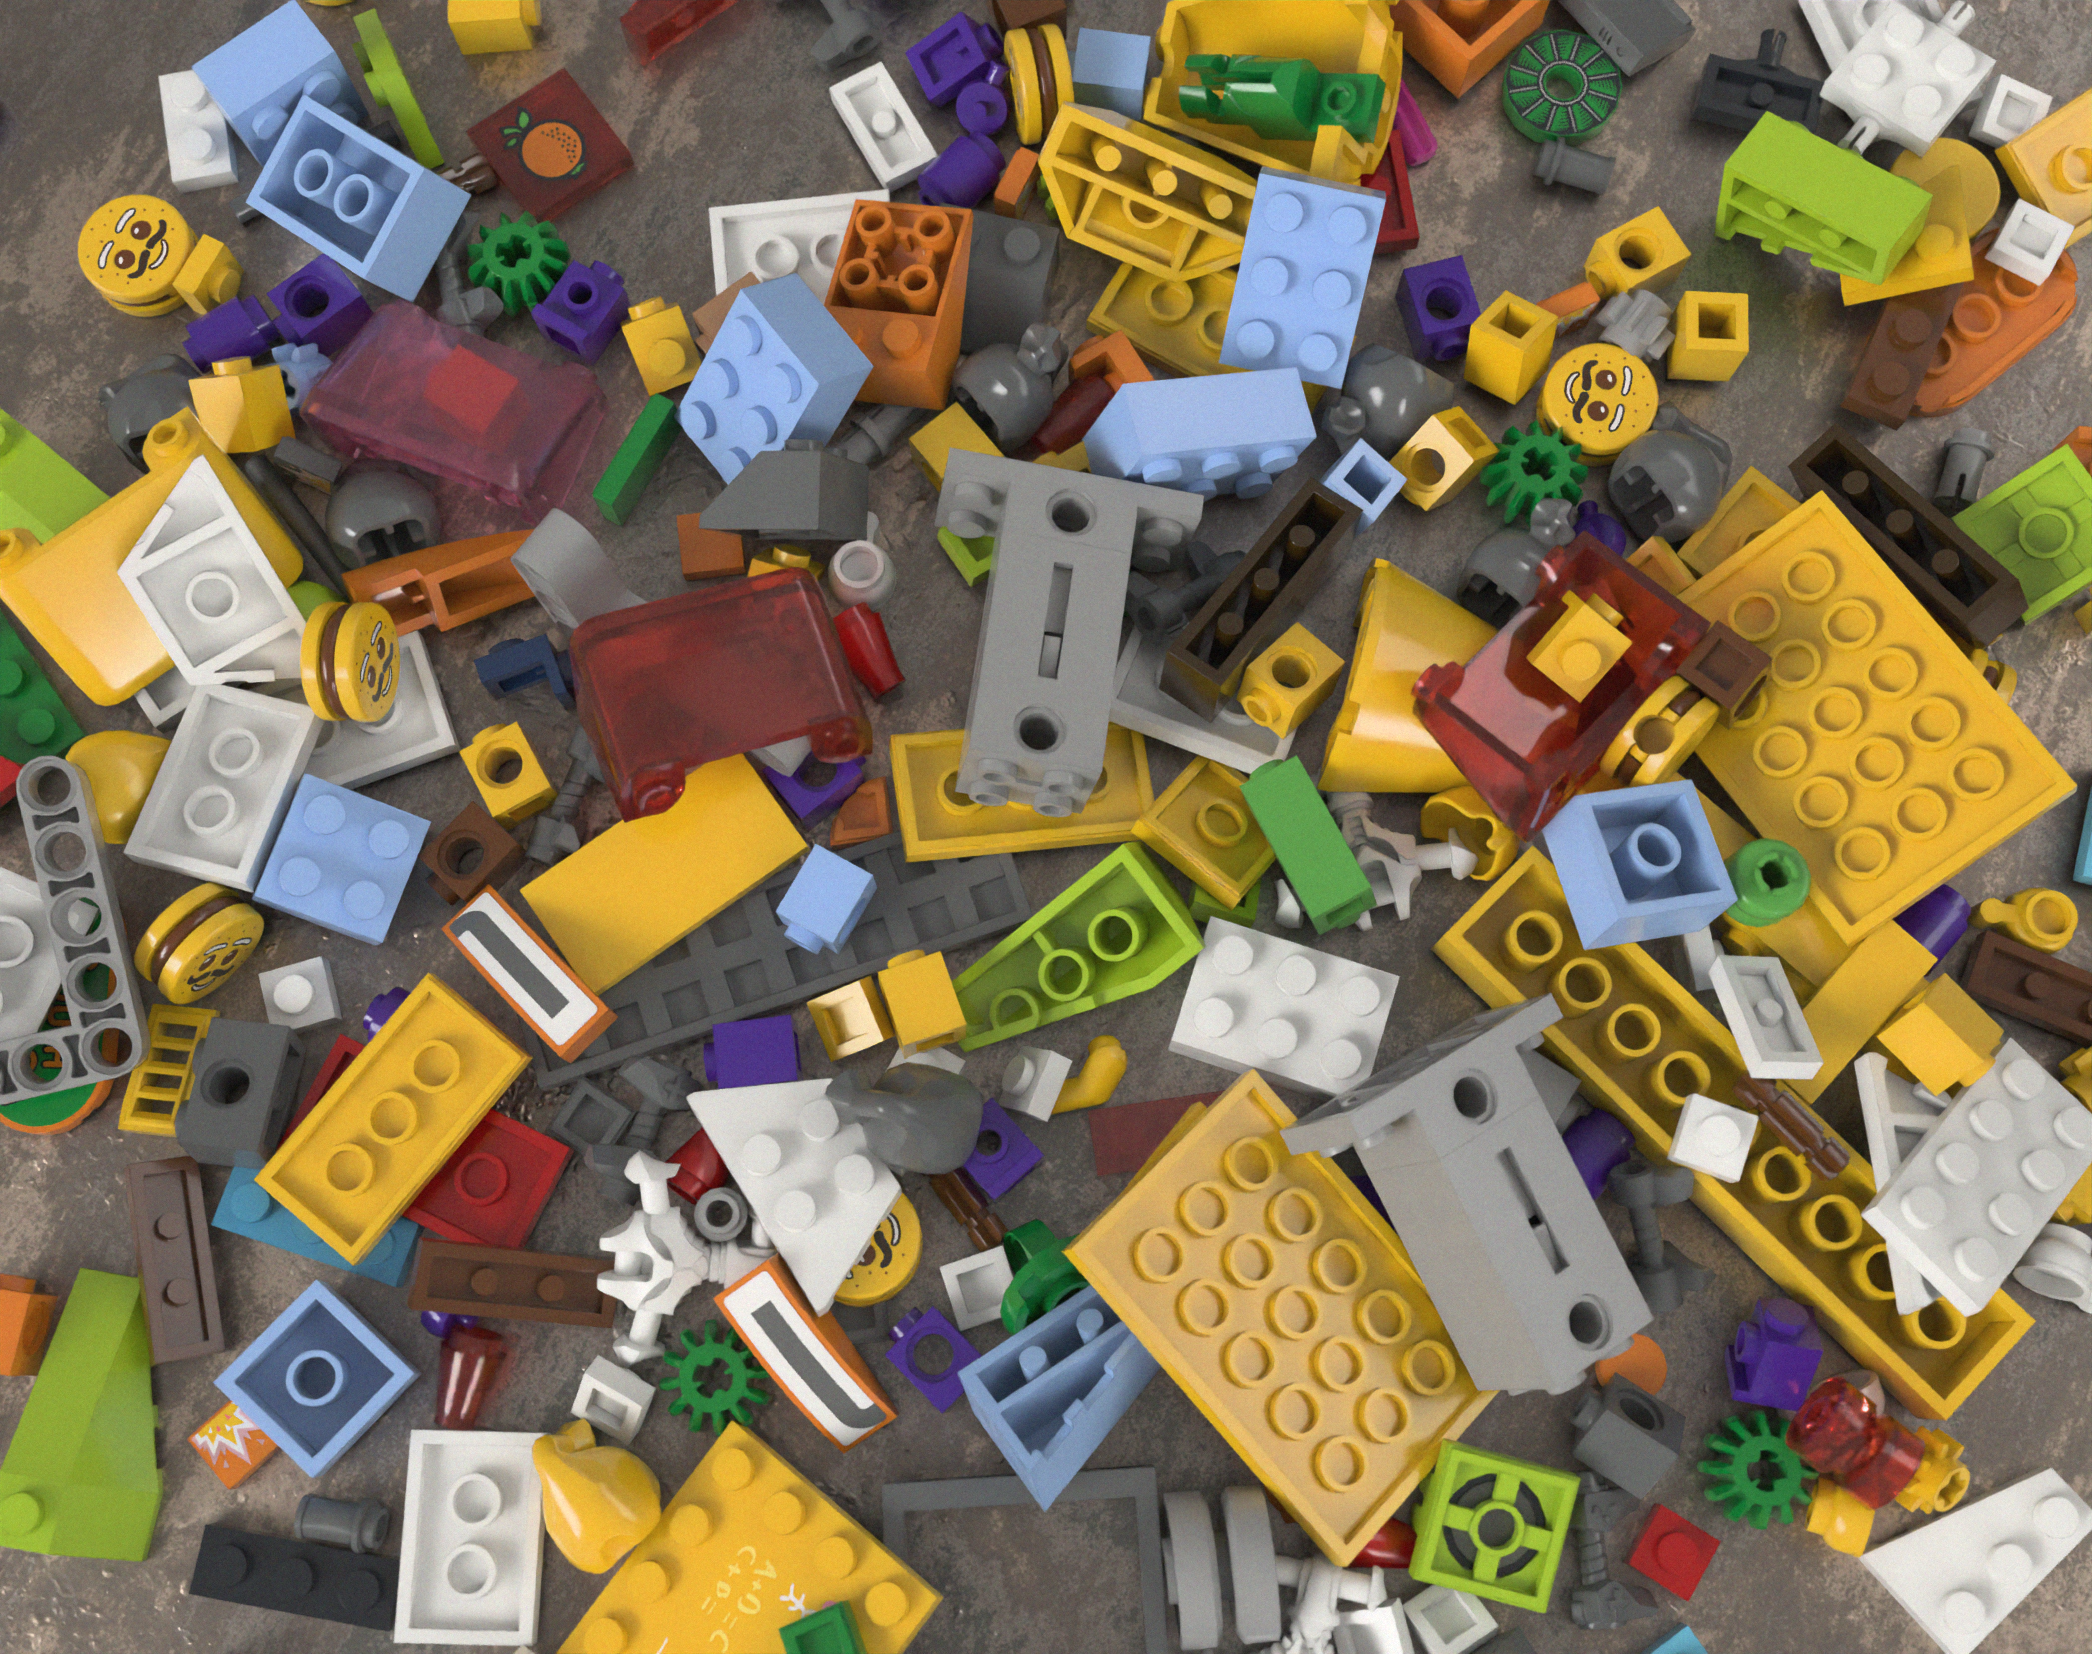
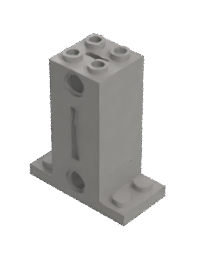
[934,447,1204,817]
[1280,993,1654,1395]

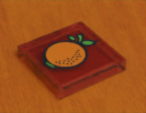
[466,67,634,224]

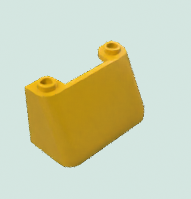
[0,406,304,706]

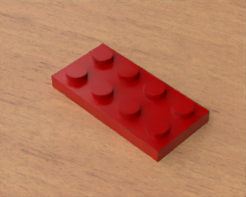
[276,1033,575,1248]

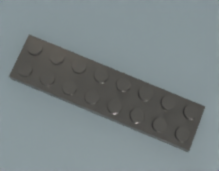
[516,830,1033,1091]

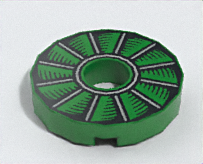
[1501,30,1622,146]

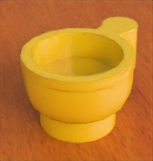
[1968,887,2078,956]
[1805,1446,1881,1558]

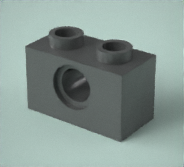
[175,1017,307,1170]

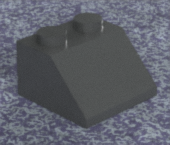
[940,202,1059,356]
[699,439,869,541]

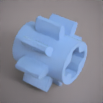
[264,343,341,420]

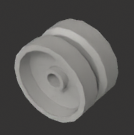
[1162,1483,1281,1651]

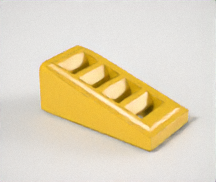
[118,1003,221,1138]

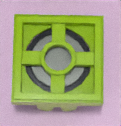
[1408,1438,1581,1614]

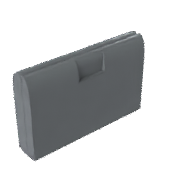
[1558,0,1696,77]

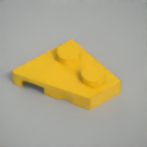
[1840,165,1975,306]

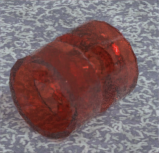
[1786,1376,1925,1510]

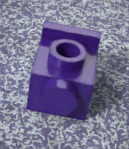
[531,260,631,367]
[963,1097,1045,1204]
[1724,1296,1823,1412]

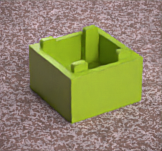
[1952,444,2092,626]

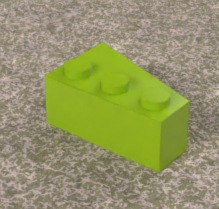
[1714,111,1933,285]

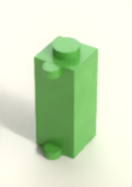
[1239,755,1377,936]

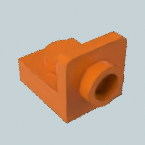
[1068,329,1155,400]

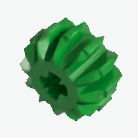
[467,210,572,319]
[1480,420,1588,529]
[659,1319,772,1436]
[1696,1410,1820,1530]

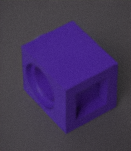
[266,253,378,358]
[1395,255,1481,361]
[762,729,867,832]
[703,1015,803,1089]
[885,1306,983,1414]

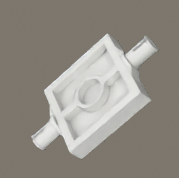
[1820,0,1996,157]

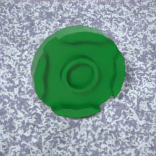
[1000,1219,1091,1336]

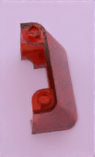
[1410,530,1711,843]
[569,567,873,823]

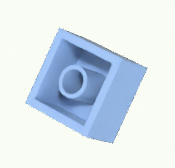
[191,0,369,169]
[251,773,431,946]
[1542,779,1738,950]
[213,1279,422,1478]

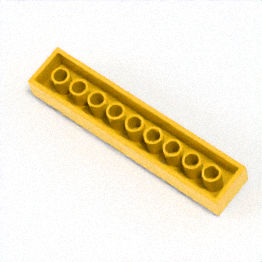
[1431,845,2036,1420]

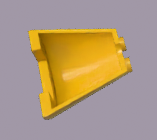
[1143,0,1403,186]
[1316,557,1591,794]

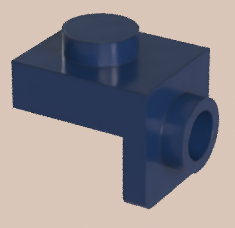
[473,633,581,710]

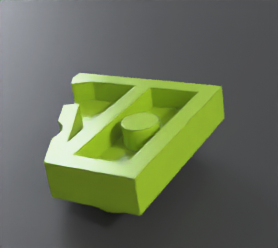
[351,8,445,169]

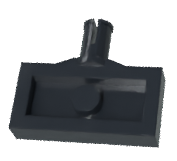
[1691,29,1825,135]

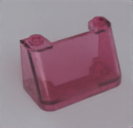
[299,299,609,527]

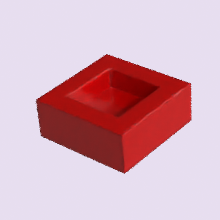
[1623,1503,1721,1602]

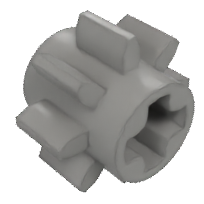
[1595,289,1676,364]

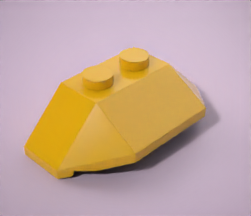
[1037,101,1258,284]

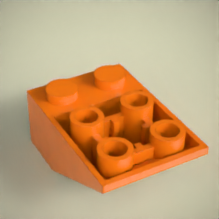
[824,199,974,411]

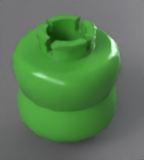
[1724,838,1811,928]

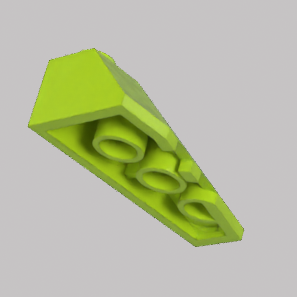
[0,408,110,544]
[951,841,1206,1053]
[0,1267,163,1562]

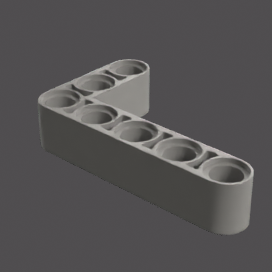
[510,508,830,777]
[0,756,151,1105]

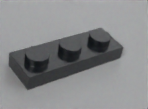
[189,1523,401,1632]

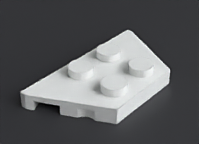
[117,454,307,686]
[1854,1052,1953,1315]
[686,1078,902,1317]

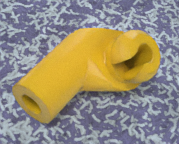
[1051,1035,1128,1115]

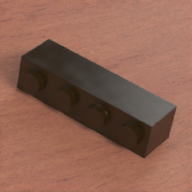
[1788,422,2029,649]
[1159,477,1363,723]

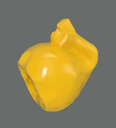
[66,730,172,844]
[532,1418,661,1574]

